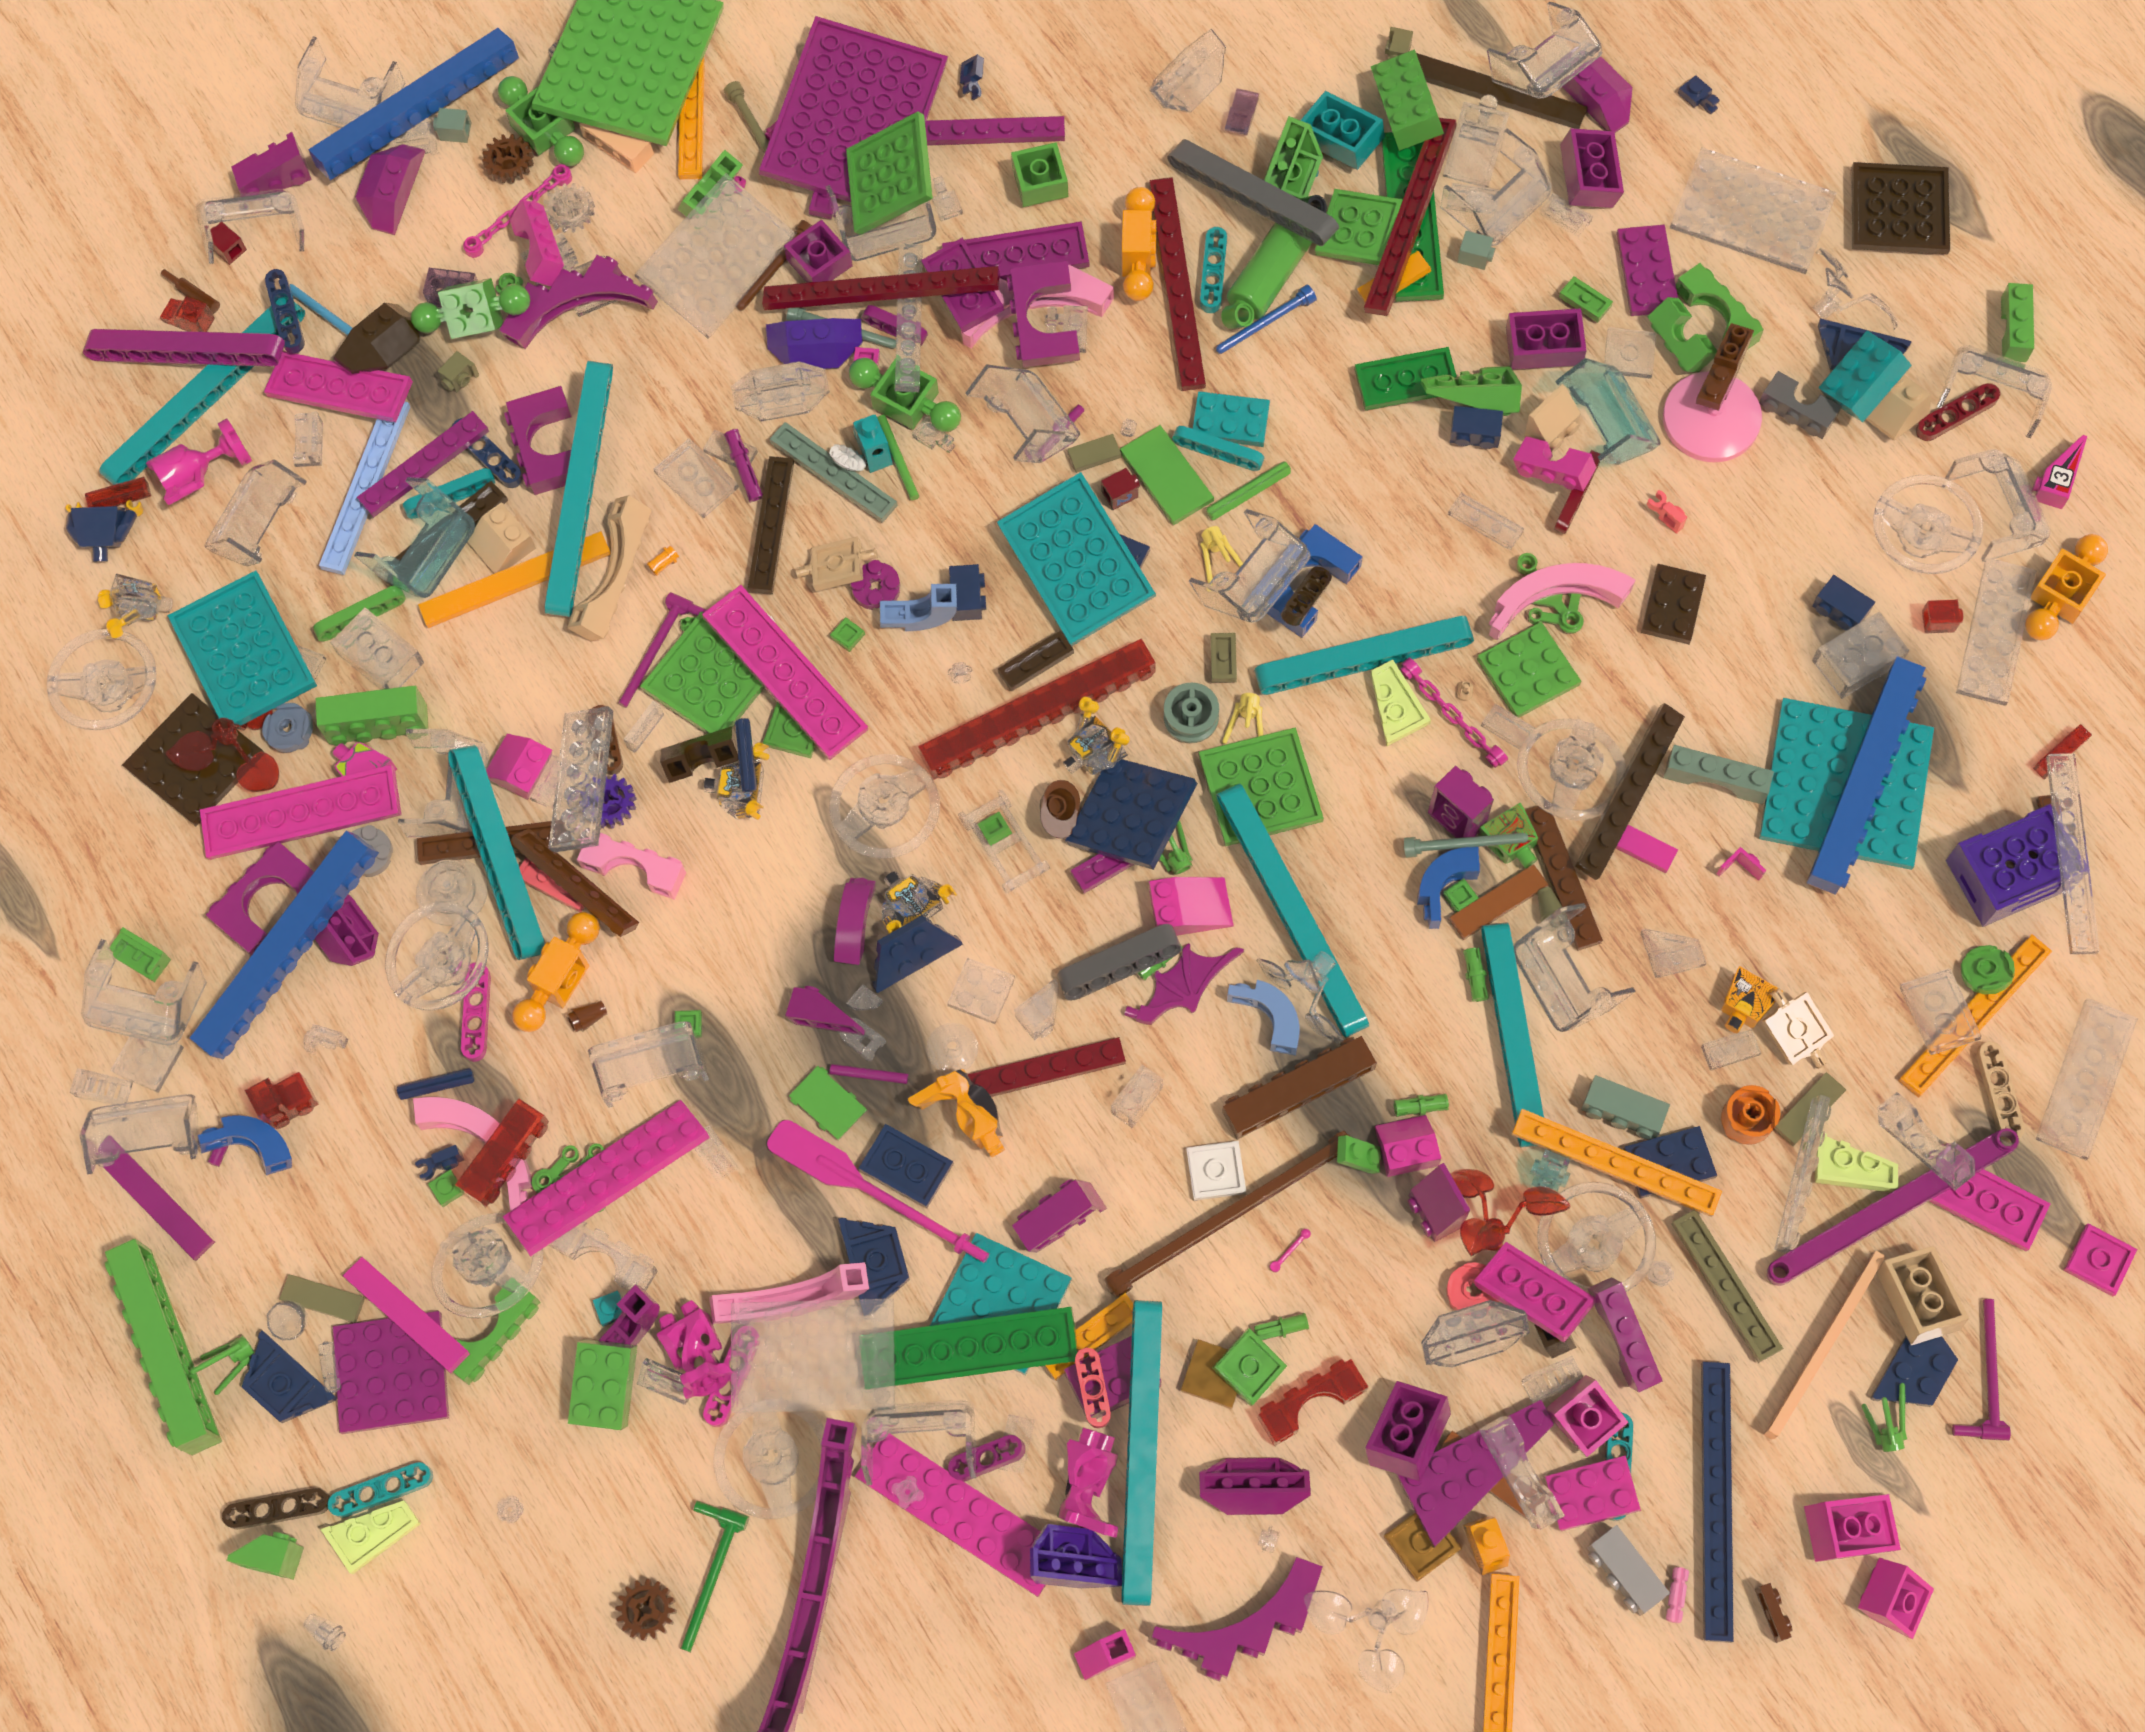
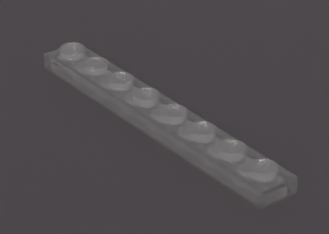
[895,243,923,392]
[2046,754,2100,954]

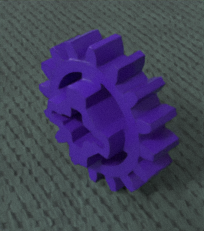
[581,774,637,829]

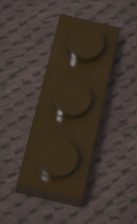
[998,631,1074,691]

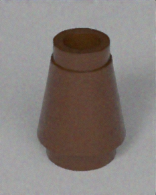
[567,1000,608,1032]

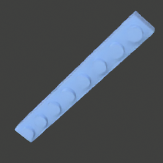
[319,402,410,575]

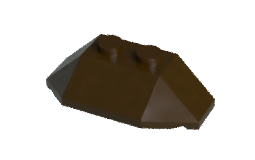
[334,302,420,374]

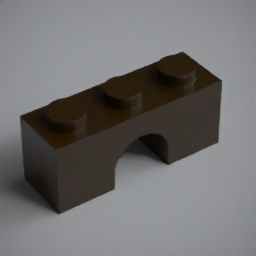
[660,726,739,783]

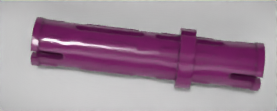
[724,429,763,502]

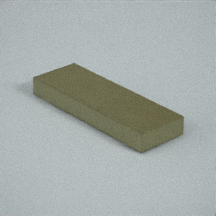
[1774,1072,1846,1146]
[279,1274,365,1323]

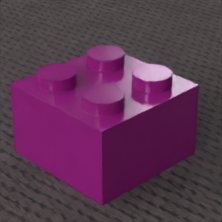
[784,219,853,283]

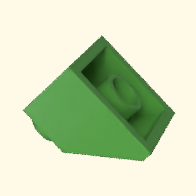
[226,1532,304,1580]

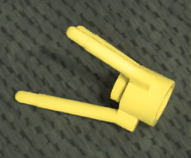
[1200,526,1244,590]
[1222,693,1263,744]

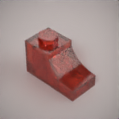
[160,296,215,332]

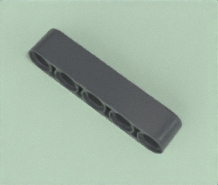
[1057,924,1181,1001]

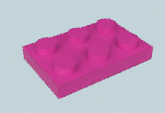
[1545,1456,1641,1531]

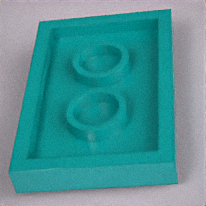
[1193,391,1270,447]

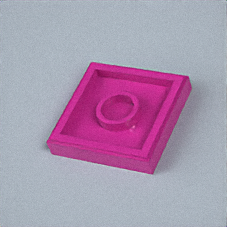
[2063,1223,2138,1297]

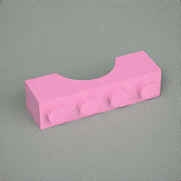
[577,833,686,900]

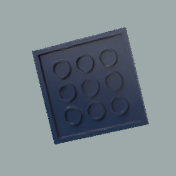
[1065,757,1198,870]

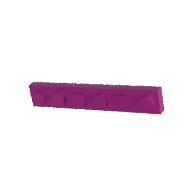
[925,116,1065,146]
[357,411,489,518]

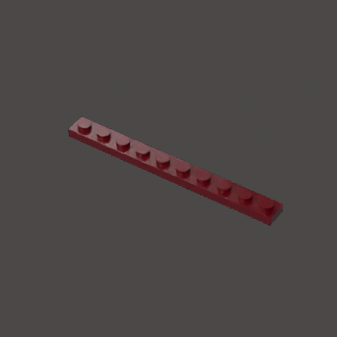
[1364,118,1457,316]
[1150,177,1206,391]
[762,266,1000,310]

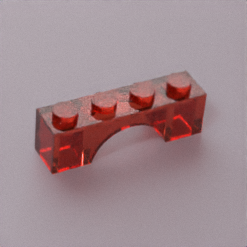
[1258,1359,1368,1447]

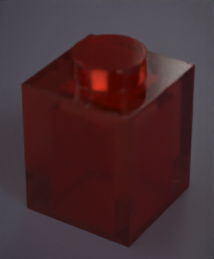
[1922,599,1963,634]

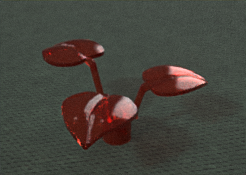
[166,709,279,792]
[1451,1169,1571,1257]

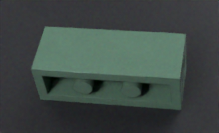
[1581,1075,1670,1139]

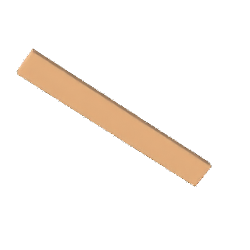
[1764,1251,1885,1440]

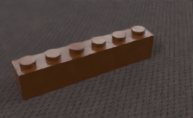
[1222,1036,1377,1140]

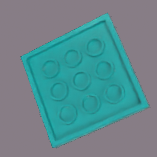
[930,1233,1072,1376]

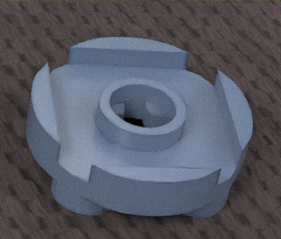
[262,703,313,753]

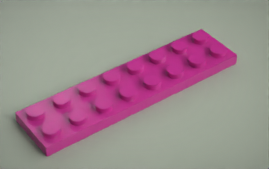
[702,585,868,760]
[200,765,402,860]
[503,1100,710,1257]
[855,1431,1046,1597]

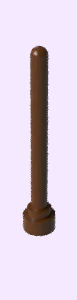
[736,220,812,311]

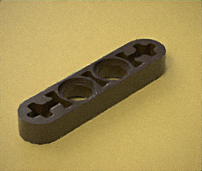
[1281,566,1332,626]
[222,1488,330,1530]

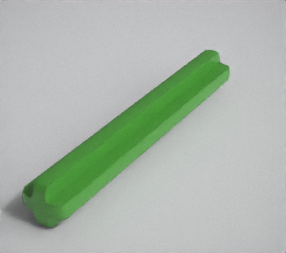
[1206,461,1291,520]

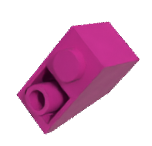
[1074,1629,1136,1680]

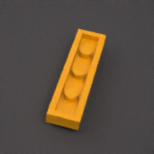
[1045,1293,1133,1381]

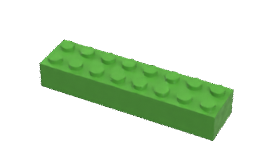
[105,1239,222,1456]

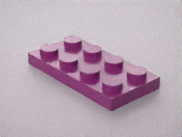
[1616,224,1678,316]
[921,237,1005,333]

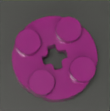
[851,560,900,610]

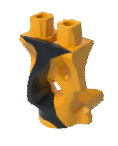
[908,1069,1005,1157]

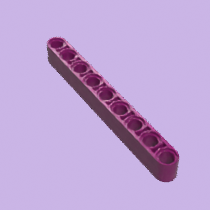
[83,329,285,366]

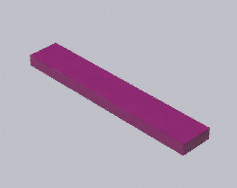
[90,1135,215,1261]

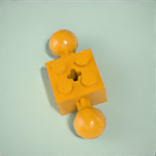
[1122,187,1156,301]
[2025,534,2108,641]
[512,912,600,1032]

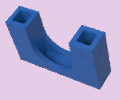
[1254,524,1363,638]

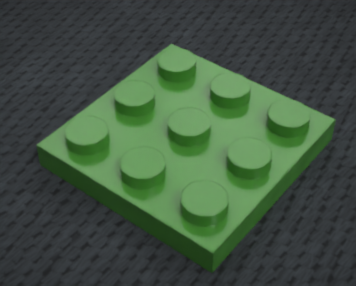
[1315,189,1403,265]
[1477,621,1581,719]

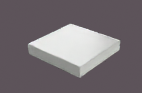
[1186,1141,1246,1201]

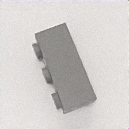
[1587,1525,1670,1616]

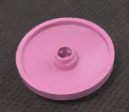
[1663,371,1762,462]

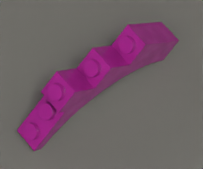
[499,255,658,349]
[1152,1557,1323,1682]

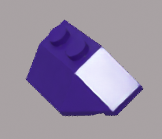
[766,318,863,371]
[1030,1524,1122,1588]

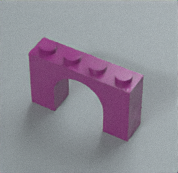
[1007,261,1080,368]
[504,386,572,495]
[206,841,314,956]

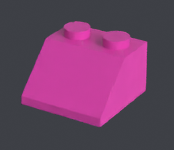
[486,733,553,800]
[1375,1115,1442,1177]
[1546,1375,1628,1457]
[1858,1557,1934,1639]

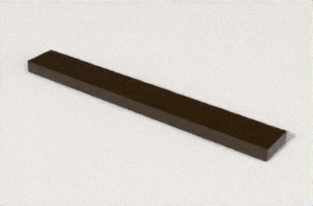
[1416,53,1587,129]

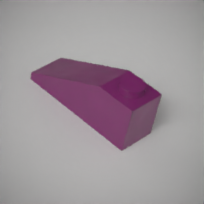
[785,986,865,1035]

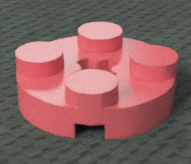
[1446,1262,1499,1318]

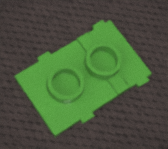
[789,1066,867,1141]

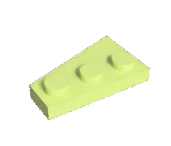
[1371,660,1431,746]
[1815,1130,1898,1192]
[321,1501,421,1575]

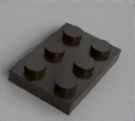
[1641,564,1706,645]

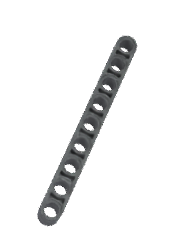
[1167,139,1339,246]

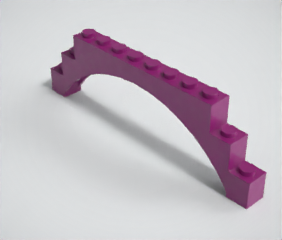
[757,1418,857,1732]

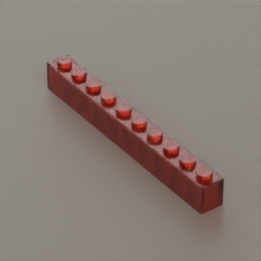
[918,638,1156,780]

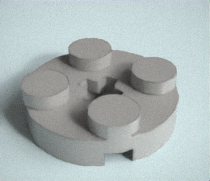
[351,825,393,877]

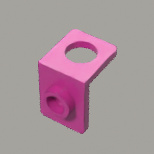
[1717,847,1766,880]

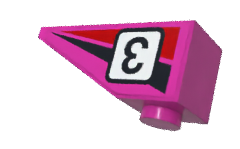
[2032,435,2088,509]

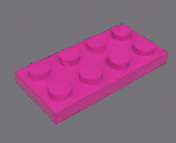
[1929,1153,2051,1252]
[1474,1242,1596,1342]

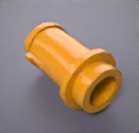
[647,546,679,576]

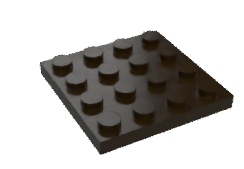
[1851,162,1950,255]
[122,693,265,827]

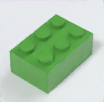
[568,1339,637,1430]

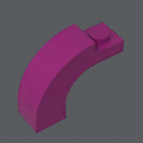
[834,878,876,965]
[598,1284,660,1345]

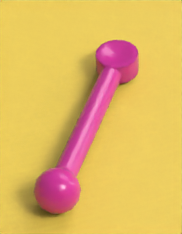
[1270,1229,1311,1273]

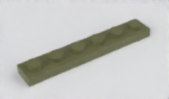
[1671,1210,1784,1363]

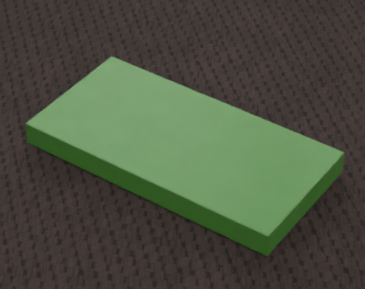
[1120,425,1214,526]

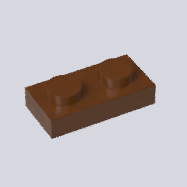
[1755,1583,1793,1643]

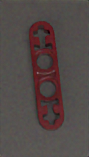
[1916,383,2000,441]
[1554,450,1603,534]

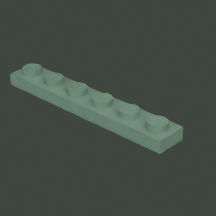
[770,422,898,523]

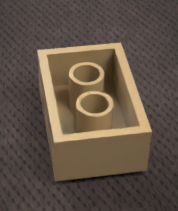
[1876,1245,1969,1345]

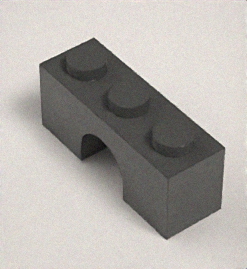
[1759,371,1842,439]

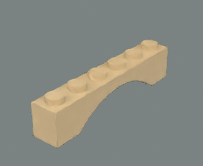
[567,495,652,642]

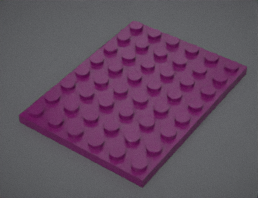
[759,16,948,202]

